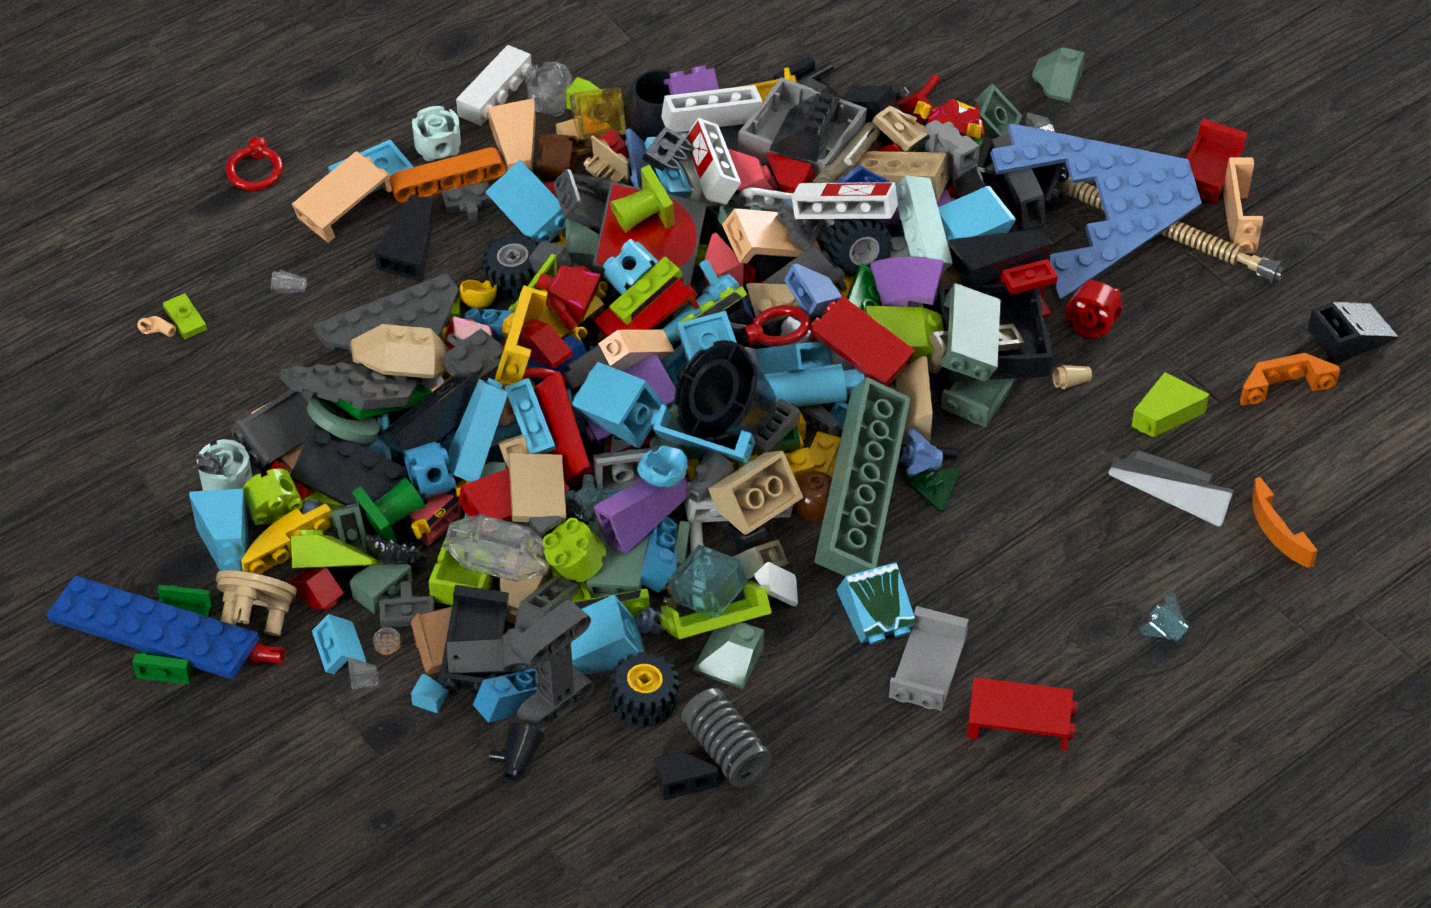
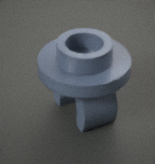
[636,607,663,634]

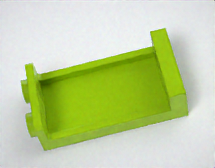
[659,581,771,639]

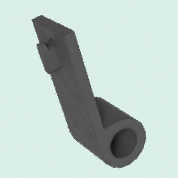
[447,628,531,674]

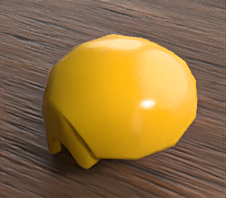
[459,280,497,309]

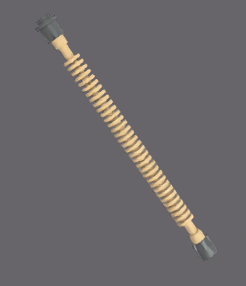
[1060,176,1286,284]

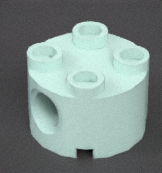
[412,106,461,161]
[197,439,252,491]

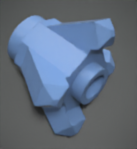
[900,429,943,477]

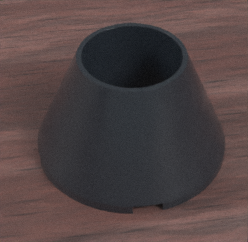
[613,70,673,142]
[674,340,776,442]

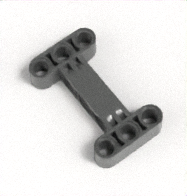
[511,600,595,733]

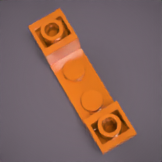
[1240,353,1340,406]

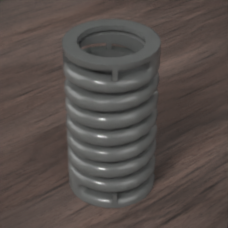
[681,688,772,788]

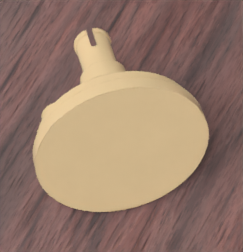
[216,570,297,637]

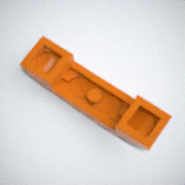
[1252,477,1318,568]

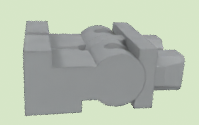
[925,120,979,189]

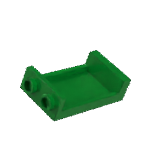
[132,585,214,684]

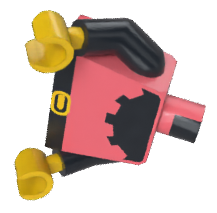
[400,479,470,546]

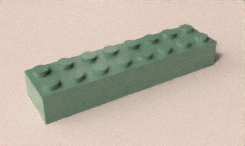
[814,377,911,576]

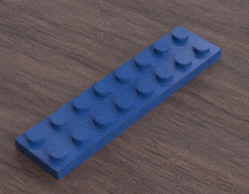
[47,575,260,680]

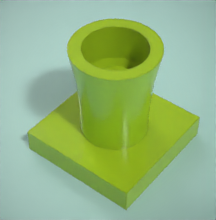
[610,164,675,232]

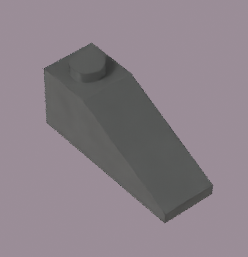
[515,576,579,632]

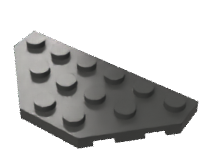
[313,273,459,354]
[280,363,423,410]

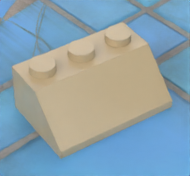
[890,356,932,444]
[708,451,804,535]

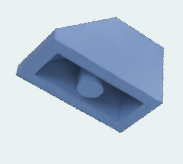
[784,263,842,318]

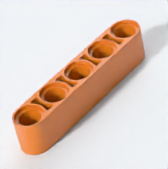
[389,147,507,203]

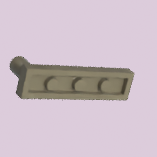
[928,324,1025,374]

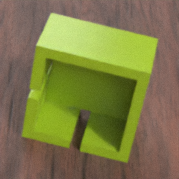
[429,541,497,606]

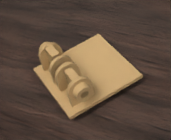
[584,135,631,186]

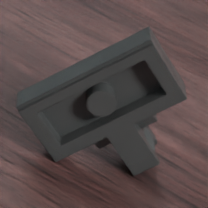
[441,182,493,223]
[776,204,825,251]
[379,581,434,628]

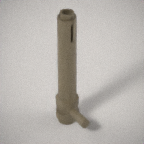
[813,122,880,183]

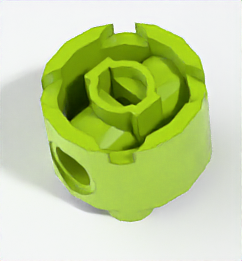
[242,469,304,525]
[542,518,606,582]

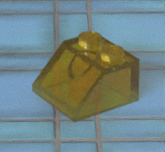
[570,87,626,140]

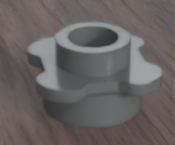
[195,452,224,474]

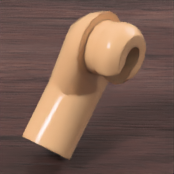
[137,316,176,337]

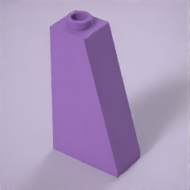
[593,476,689,554]

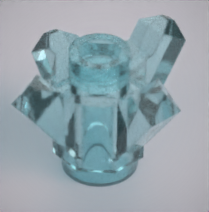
[564,474,611,522]
[1140,591,1190,642]

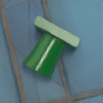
[352,477,426,544]

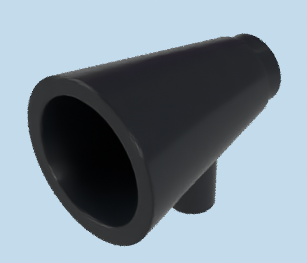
[490,722,545,781]

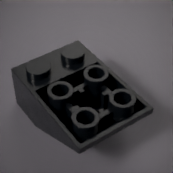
[1307,302,1398,363]

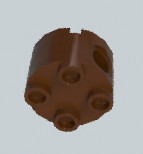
[537,133,578,181]

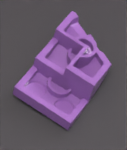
[870,257,944,307]

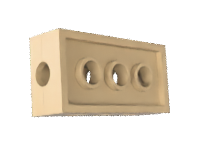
[849,151,949,202]

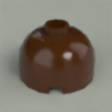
[792,471,832,524]

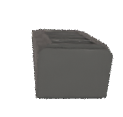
[753,399,800,452]
[798,404,840,437]

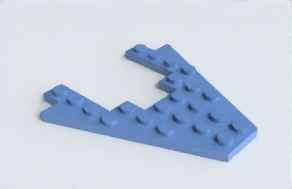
[991,124,1202,302]

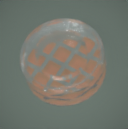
[373,627,401,655]

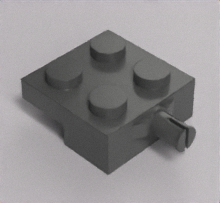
[442,328,504,381]

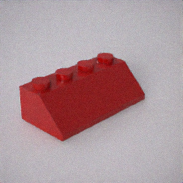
[533,371,595,489]

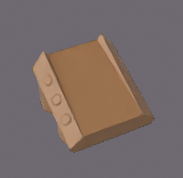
[411,607,452,675]

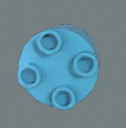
[603,239,659,295]

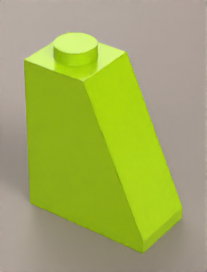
[1132,372,1209,437]

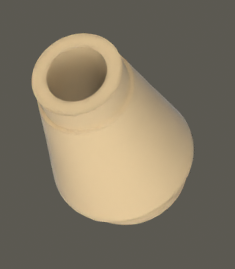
[1052,364,1092,389]

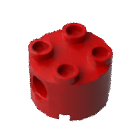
[1065,279,1122,339]

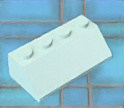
[896,175,953,274]

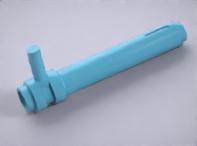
[661,260,739,346]

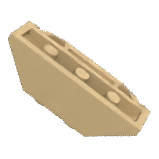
[350,324,449,379]

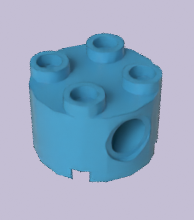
[404,442,456,500]

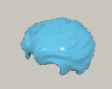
[637,446,687,488]

